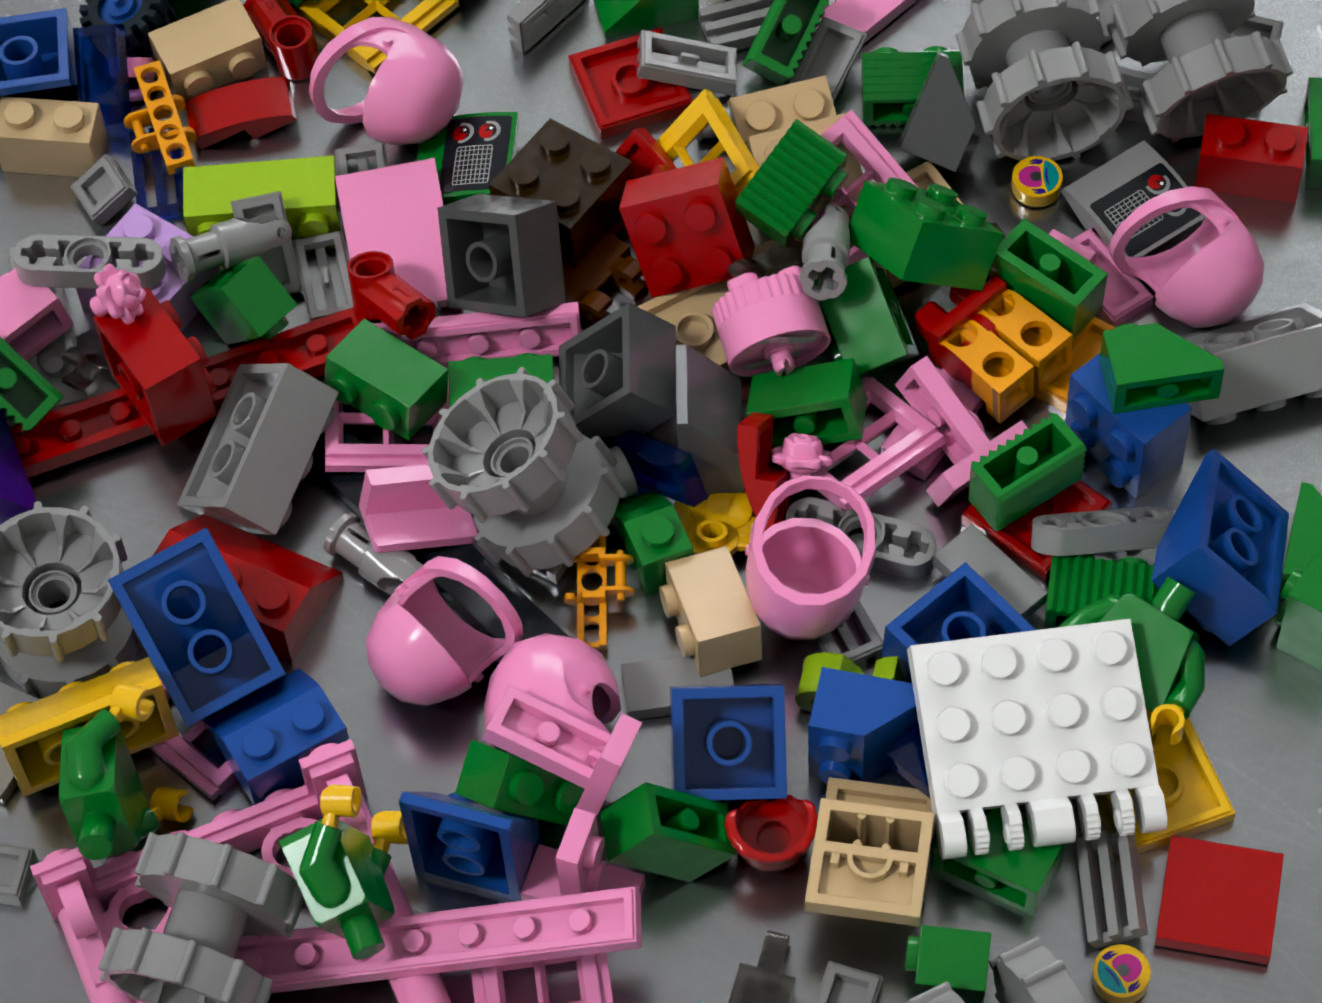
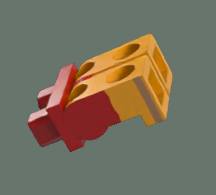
[915,275,1073,424]

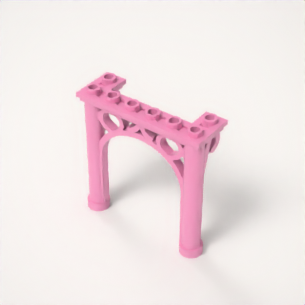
[30,739,452,1003]

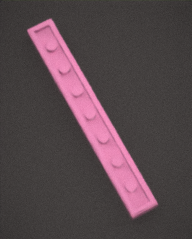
[234,886,642,994]

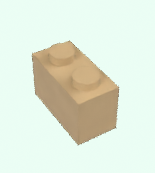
[148,0,267,101]
[0,96,109,177]
[659,546,762,676]

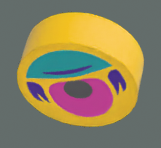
[1011,156,1063,207]
[1092,944,1151,1003]

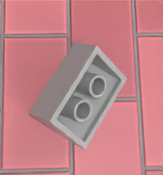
[1180,303,1322,425]
[177,363,339,535]

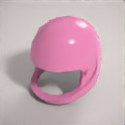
[309,17,464,145]
[1109,186,1264,328]
[745,475,876,640]
[365,556,524,707]
[484,633,621,777]

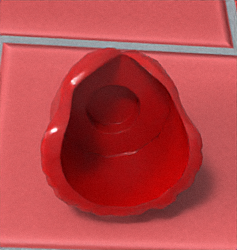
[725,795,818,872]

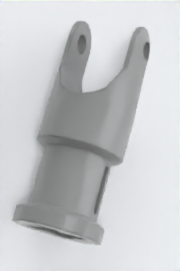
[800,203,850,300]
[169,214,292,282]
[323,512,434,595]

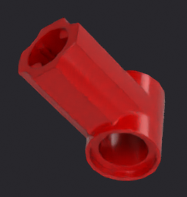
[243,0,319,80]
[347,251,436,340]

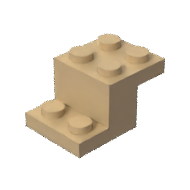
[727,75,863,219]
[805,777,935,927]

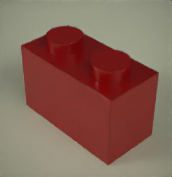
[1195,114,1308,204]

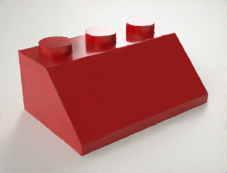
[153,514,344,663]

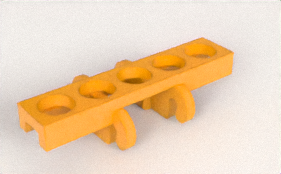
[123,60,197,175]
[564,535,634,650]

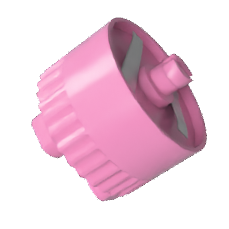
[712,266,831,378]

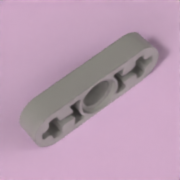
[13,234,166,289]
[786,497,937,579]
[1031,506,1175,556]

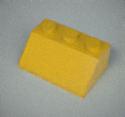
[0,657,179,797]

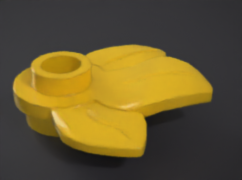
[674,487,756,556]

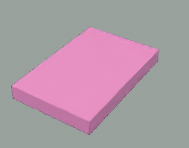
[335,158,448,321]

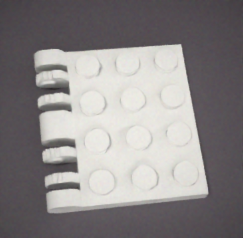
[907,619,1167,860]

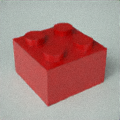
[619,157,755,298]
[93,286,217,446]

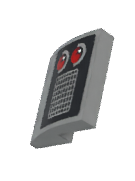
[1061,140,1206,257]

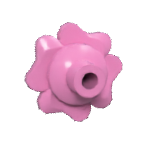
[90,263,146,325]
[771,433,833,480]

